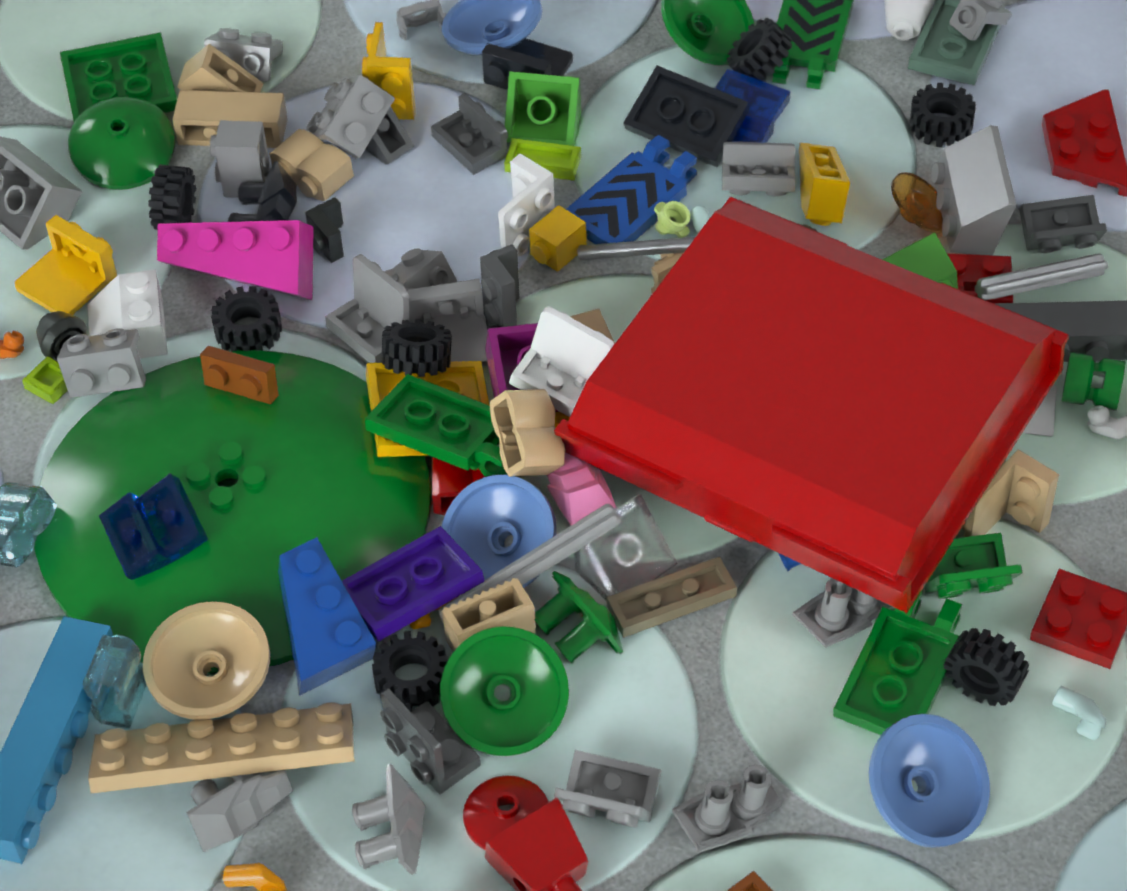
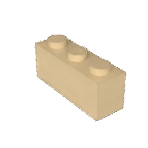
[173,90,288,148]

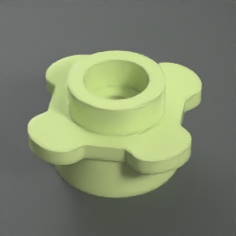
[654,201,690,238]

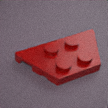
[1042,89,1127,196]

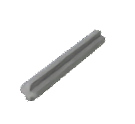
[974,253,1108,300]

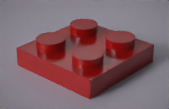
[1030,568,1127,669]

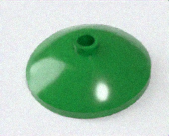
[661,0,755,65]
[68,96,175,190]
[440,626,569,756]

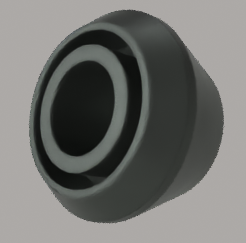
[36,311,87,360]

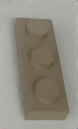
[606,556,737,638]

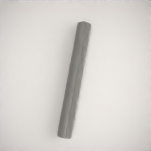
[438,504,621,623]

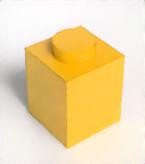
[529,205,587,272]

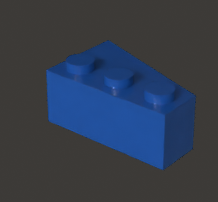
[278,537,377,696]

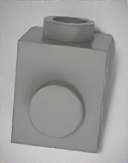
[949,0,1012,40]

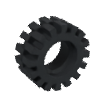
[727,18,792,85]
[909,83,976,147]
[148,165,196,230]
[211,286,282,351]
[381,319,452,377]
[944,628,1029,706]
[372,631,448,712]

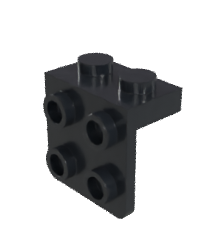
[482,38,573,90]

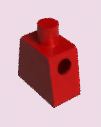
[485,798,588,891]

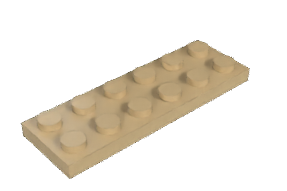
[88,702,355,794]

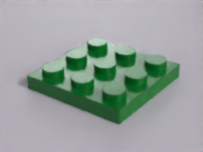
[60,32,177,122]

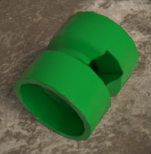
[1061,352,1126,411]

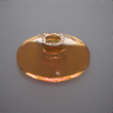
[891,172,943,233]

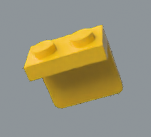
[362,22,416,120]
[14,215,117,315]

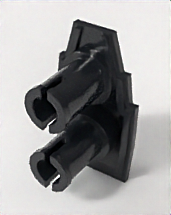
[228,161,297,222]

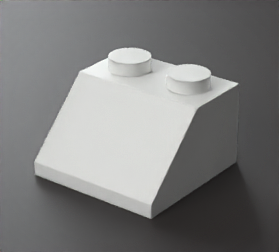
[87,269,168,358]

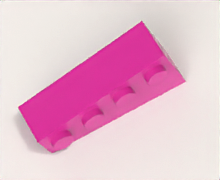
[157,220,314,300]

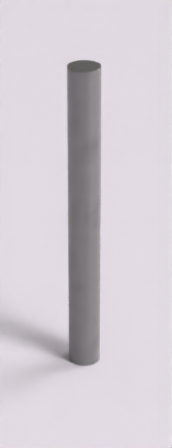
[577,237,695,260]

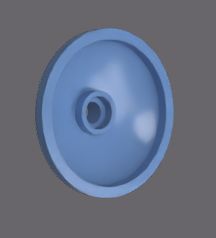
[442,0,542,55]
[441,475,557,588]
[869,714,990,848]

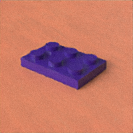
[342,526,485,642]

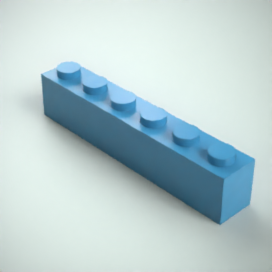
[0,616,119,864]

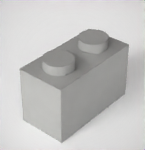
[210,120,271,198]

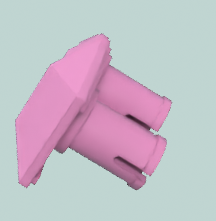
[547,453,618,526]

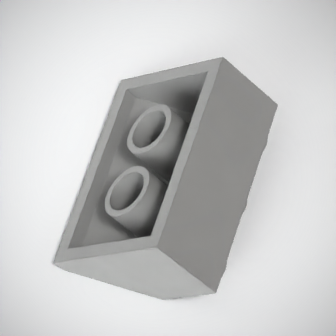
[931,125,1016,255]
[0,136,82,250]

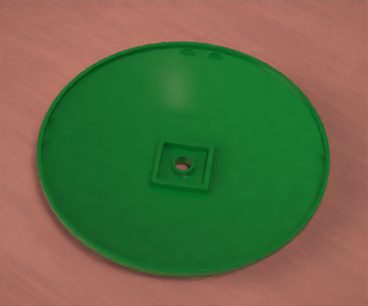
[32,351,431,673]

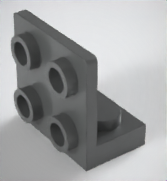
[380,689,481,794]

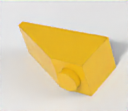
[799,142,850,226]

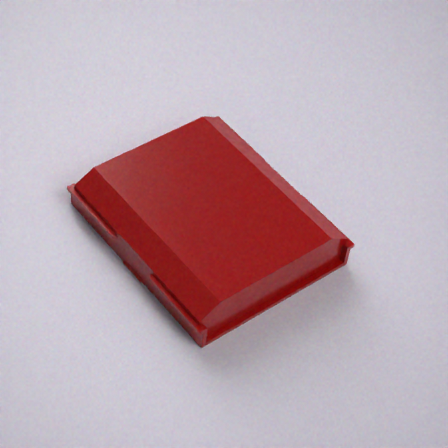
[554,196,1069,613]

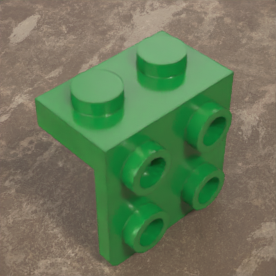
[924,533,1023,599]

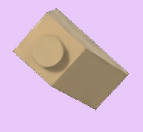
[177,44,263,93]

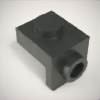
[305,197,344,263]

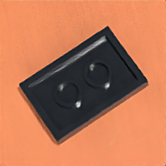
[623,65,751,167]

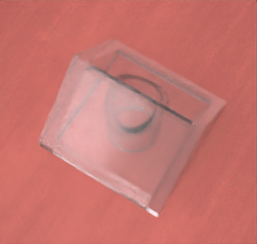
[574,494,678,600]

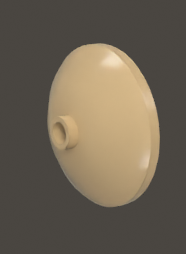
[143,602,270,720]

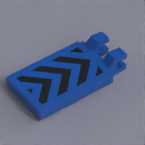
[566,135,697,244]

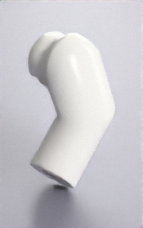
[1087,405,1127,439]

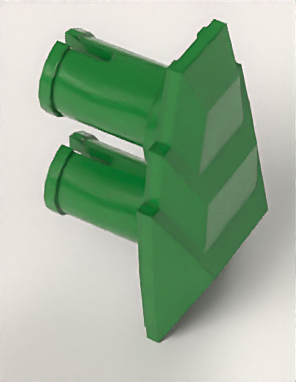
[534,571,623,664]

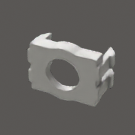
[396,0,446,41]

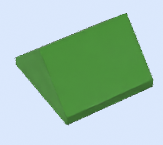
[505,71,581,146]

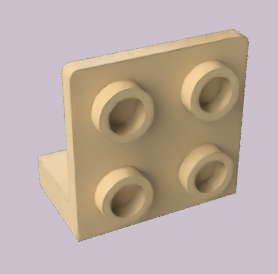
[962,449,1059,537]

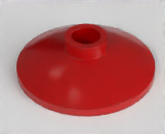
[463,776,549,850]

